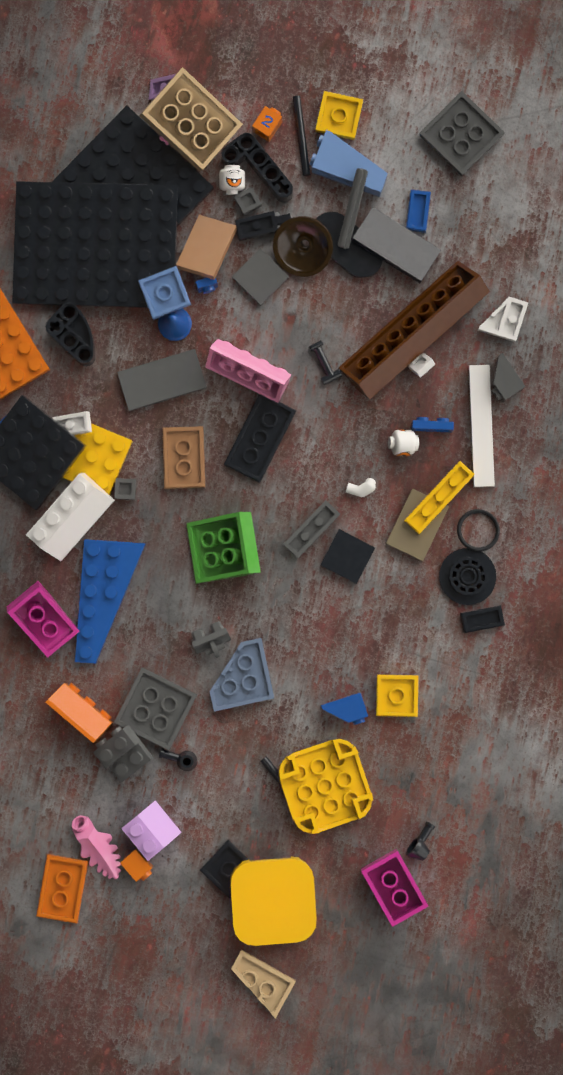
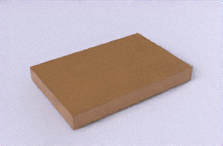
[176,215,237,280]
[163,426,206,489]

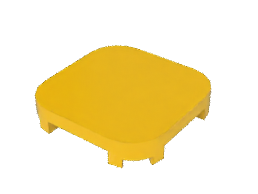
[278,739,373,834]
[230,856,317,946]

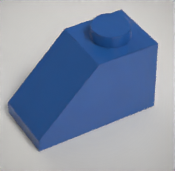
[321,693,368,725]

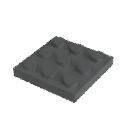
[419,91,505,176]
[114,667,197,750]

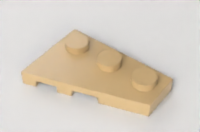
[231,949,296,1019]

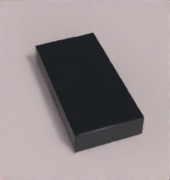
[460,605,505,633]

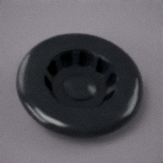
[439,548,496,605]

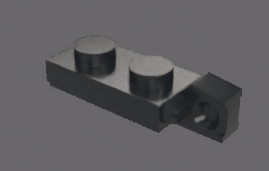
[235,211,291,241]

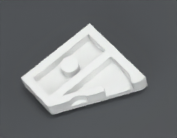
[478,297,528,342]

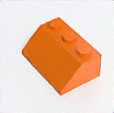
[45,683,113,743]

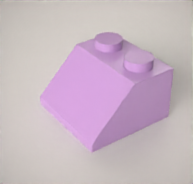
[122,800,181,861]

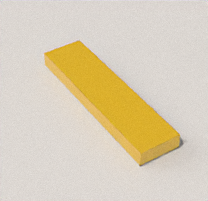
[404,461,475,535]

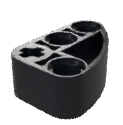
[45,303,95,367]

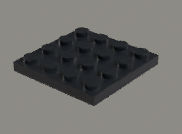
[0,395,86,510]

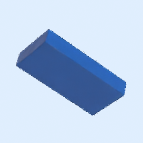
[406,190,431,233]

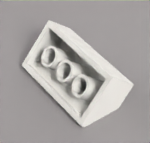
[26,473,115,561]

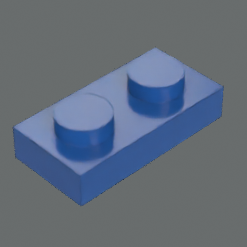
[411,417,454,433]

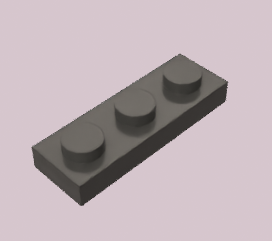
[283,500,340,558]

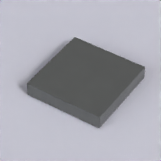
[232,248,289,306]

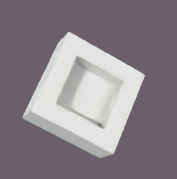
[408,352,435,378]

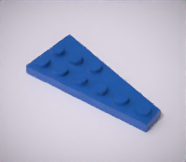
[75,539,146,664]

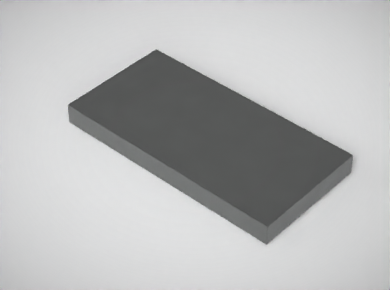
[117,349,207,412]

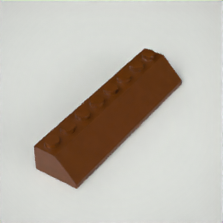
[339,261,490,400]

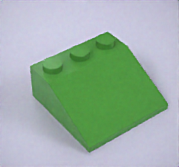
[187,512,261,584]

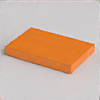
[36,854,89,923]

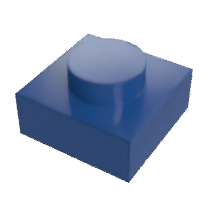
[196,278,218,294]

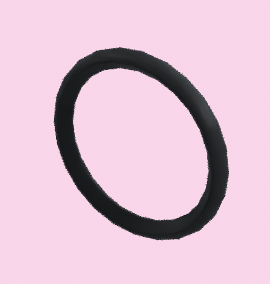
[457,509,500,552]

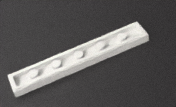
[469,365,495,488]

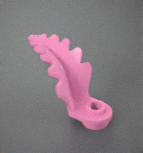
[72,815,121,879]

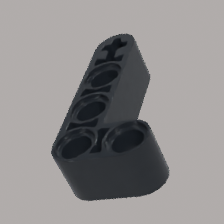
[221,133,293,203]

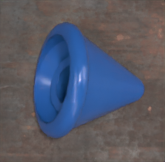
[158,309,192,341]

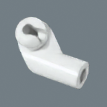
[346,478,376,497]

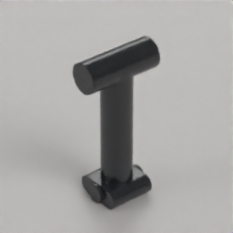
[309,340,342,385]

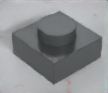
[234,187,262,216]
[114,478,137,500]

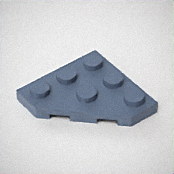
[210,638,274,711]

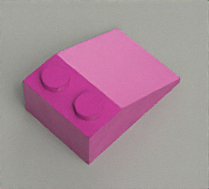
[6,581,79,658]

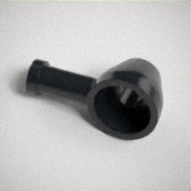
[159,748,198,771]
[406,821,435,861]

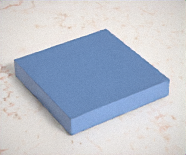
[138,266,191,320]

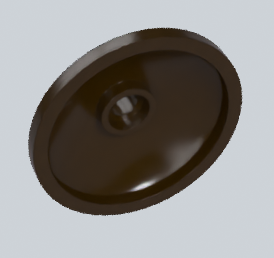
[273,216,333,277]

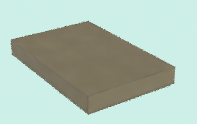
[386,489,449,562]

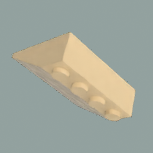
[139,67,243,171]

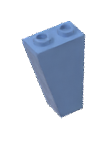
[310,130,388,197]

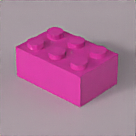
[360,849,428,927]

